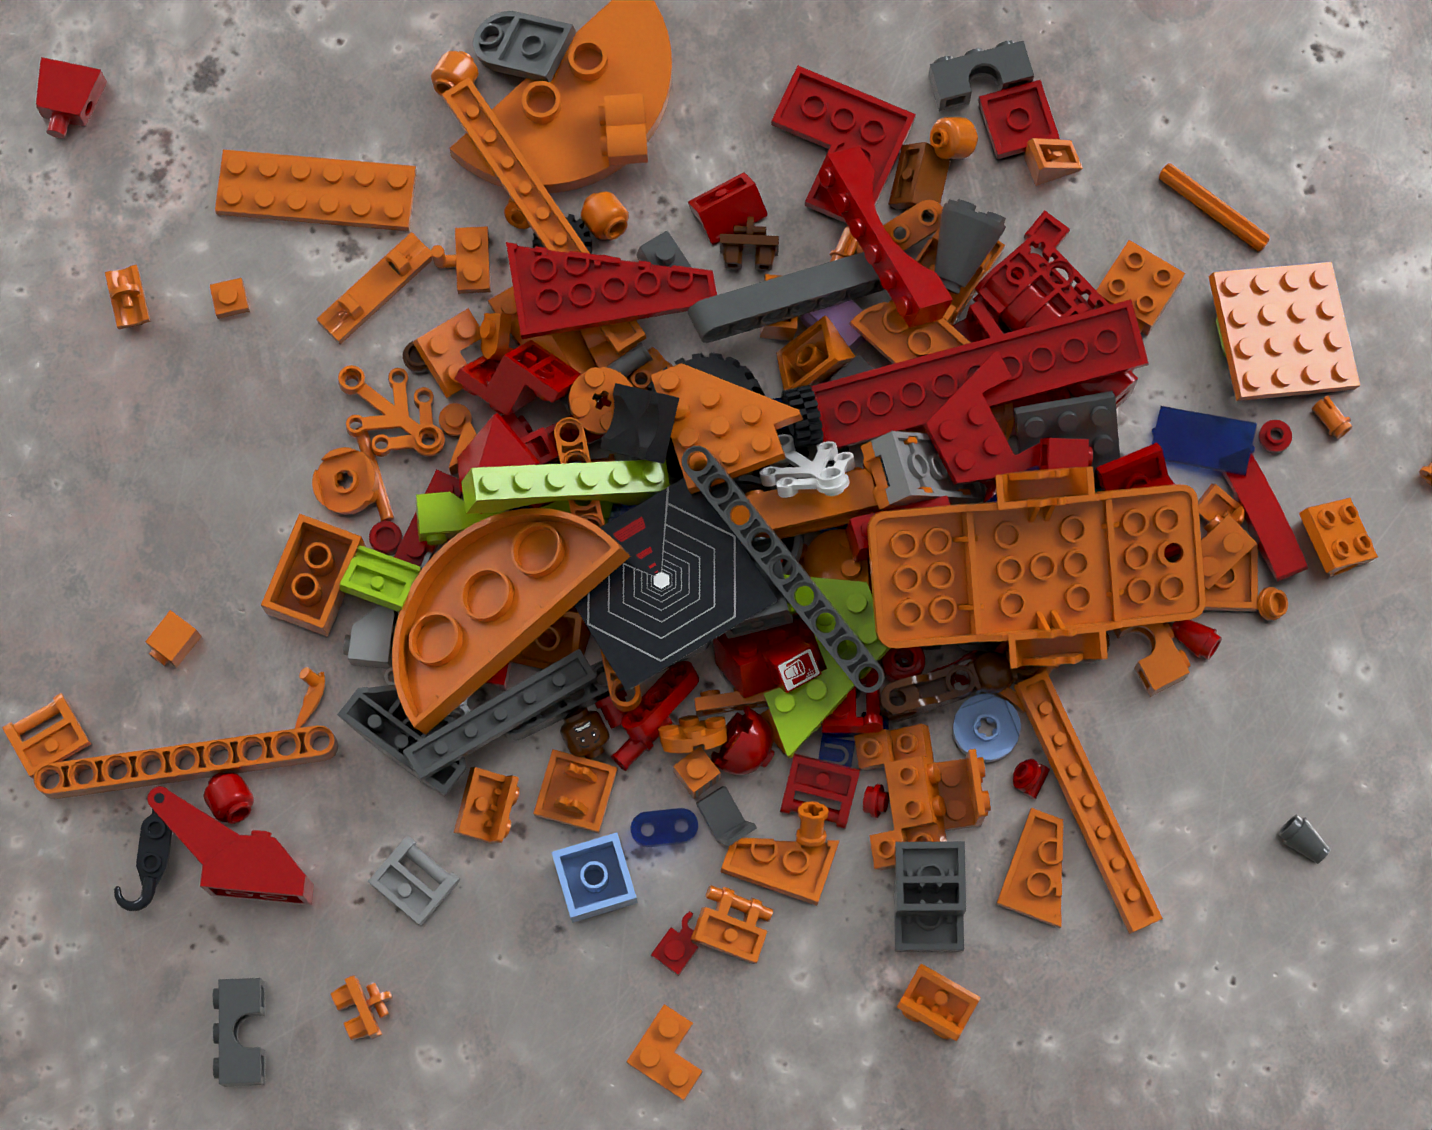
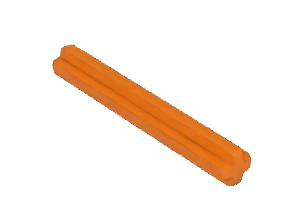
[1159,163,1270,251]

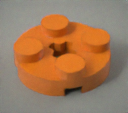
[568,367,633,435]
[312,447,379,515]
[658,715,728,753]

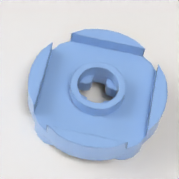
[952,693,1021,762]

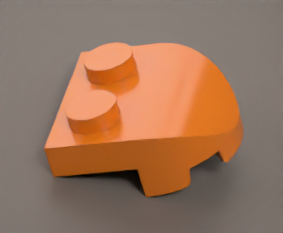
[802,529,870,589]

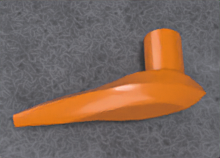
[294,667,325,729]

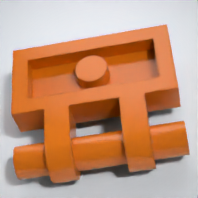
[691,885,773,964]

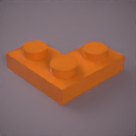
[413,308,482,398]
[626,1004,703,1101]

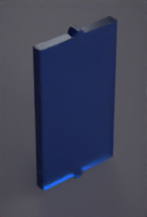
[1152,406,1257,476]

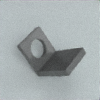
[696,786,757,846]

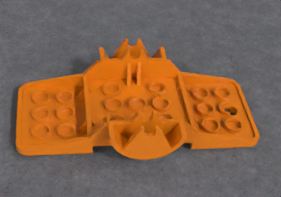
[867,467,1206,669]

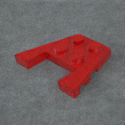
[923,351,1040,485]

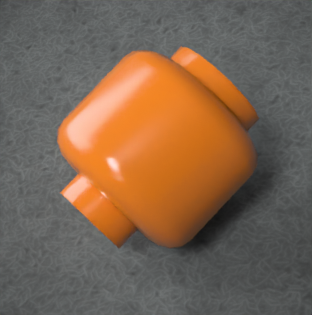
[431,51,479,96]
[930,117,978,160]
[581,191,629,240]

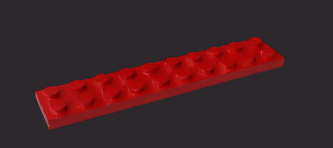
[811,299,1149,449]

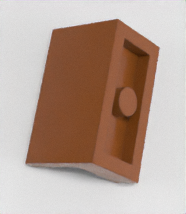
[888,142,951,218]

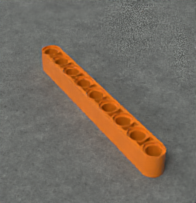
[554,417,642,712]
[34,725,338,799]

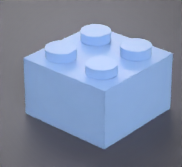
[551,832,638,923]

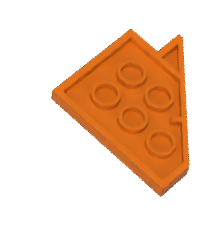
[651,363,803,494]

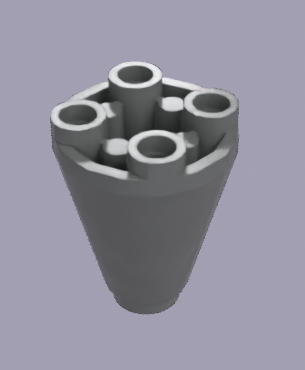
[935,199,1006,294]

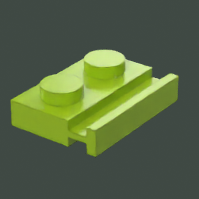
[339,545,421,612]

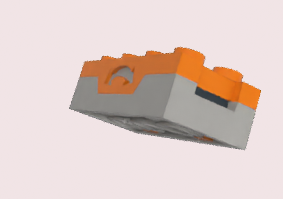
[861,431,986,510]

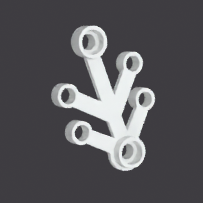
[759,434,856,498]

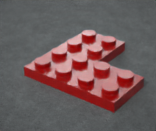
[771,65,916,223]

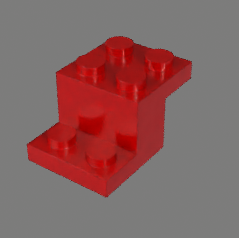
[454,340,581,416]
[1096,443,1181,559]

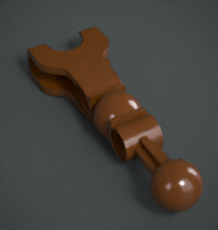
[880,631,1110,722]

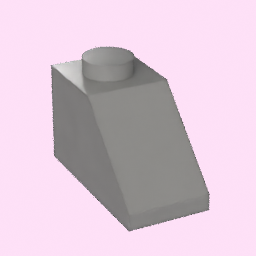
[343,605,399,669]

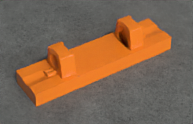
[316,232,433,345]

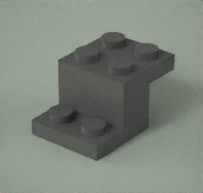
[894,841,966,952]

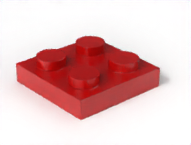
[978,80,1060,159]

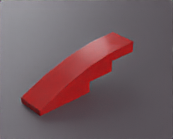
[1219,448,1308,582]

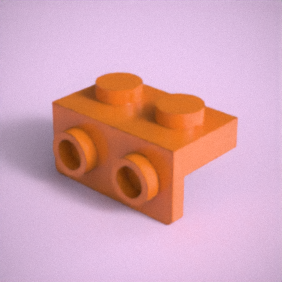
[1180,514,1257,590]
[453,767,519,844]
[897,964,981,1041]

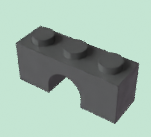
[928,40,1034,111]
[213,978,265,1087]

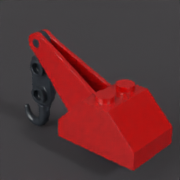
[114,786,314,911]

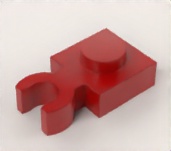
[651,911,699,976]

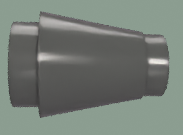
[1279,814,1331,864]

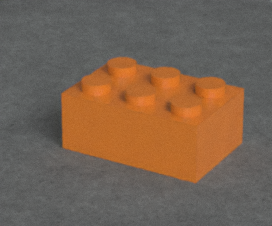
[261,513,366,637]

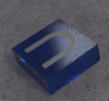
[818,736,855,767]

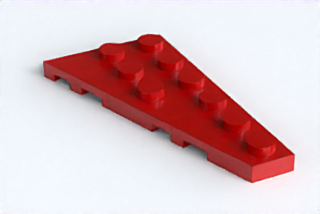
[506,242,717,339]

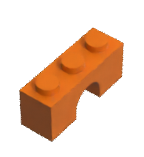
[1113,622,1191,697]

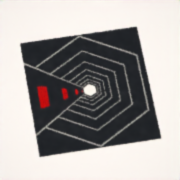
[574,478,778,691]

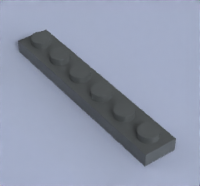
[403,649,597,782]

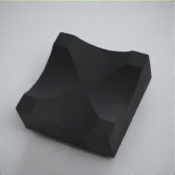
[600,383,679,464]

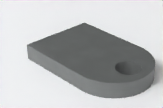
[473,11,576,82]

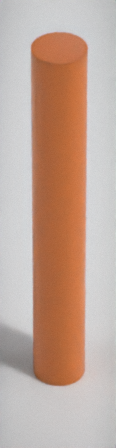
[355,426,394,521]

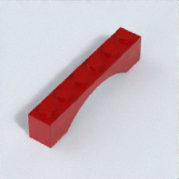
[817,146,953,328]

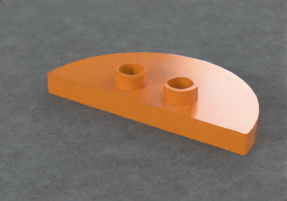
[449,0,672,193]
[392,508,631,735]

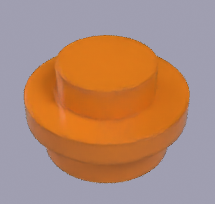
[439,403,472,436]
[1257,587,1288,621]

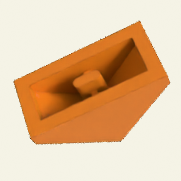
[1024,138,1083,186]

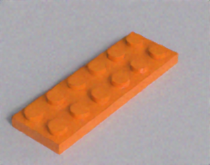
[215,149,417,231]

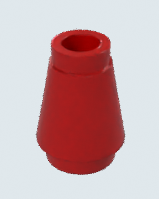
[1171,620,1222,660]

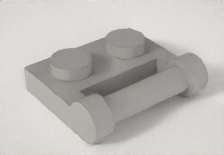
[368,836,460,926]

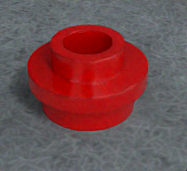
[1259,420,1292,453]
[863,784,889,818]

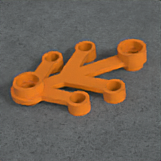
[338,365,445,457]

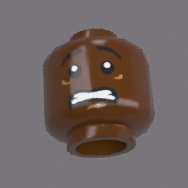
[560,707,610,759]

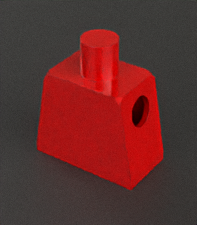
[36,57,107,138]

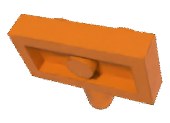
[431,226,491,294]

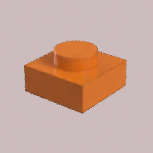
[210,278,250,319]

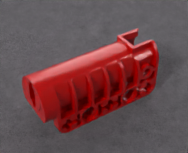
[973,236,1138,409]

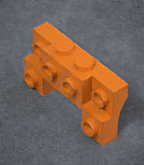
[854,724,947,870]

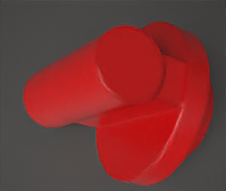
[1013,759,1050,800]

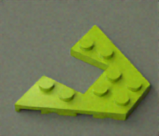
[764,574,891,758]

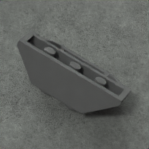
[337,685,466,796]

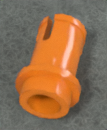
[1312,396,1353,439]

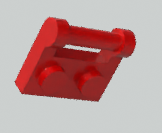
[822,668,883,733]
[780,753,860,829]

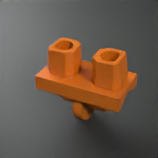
[105,264,151,330]
[331,975,393,1041]

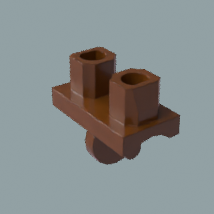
[720,216,779,271]

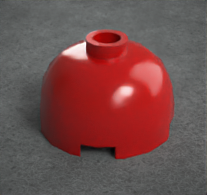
[711,706,775,776]

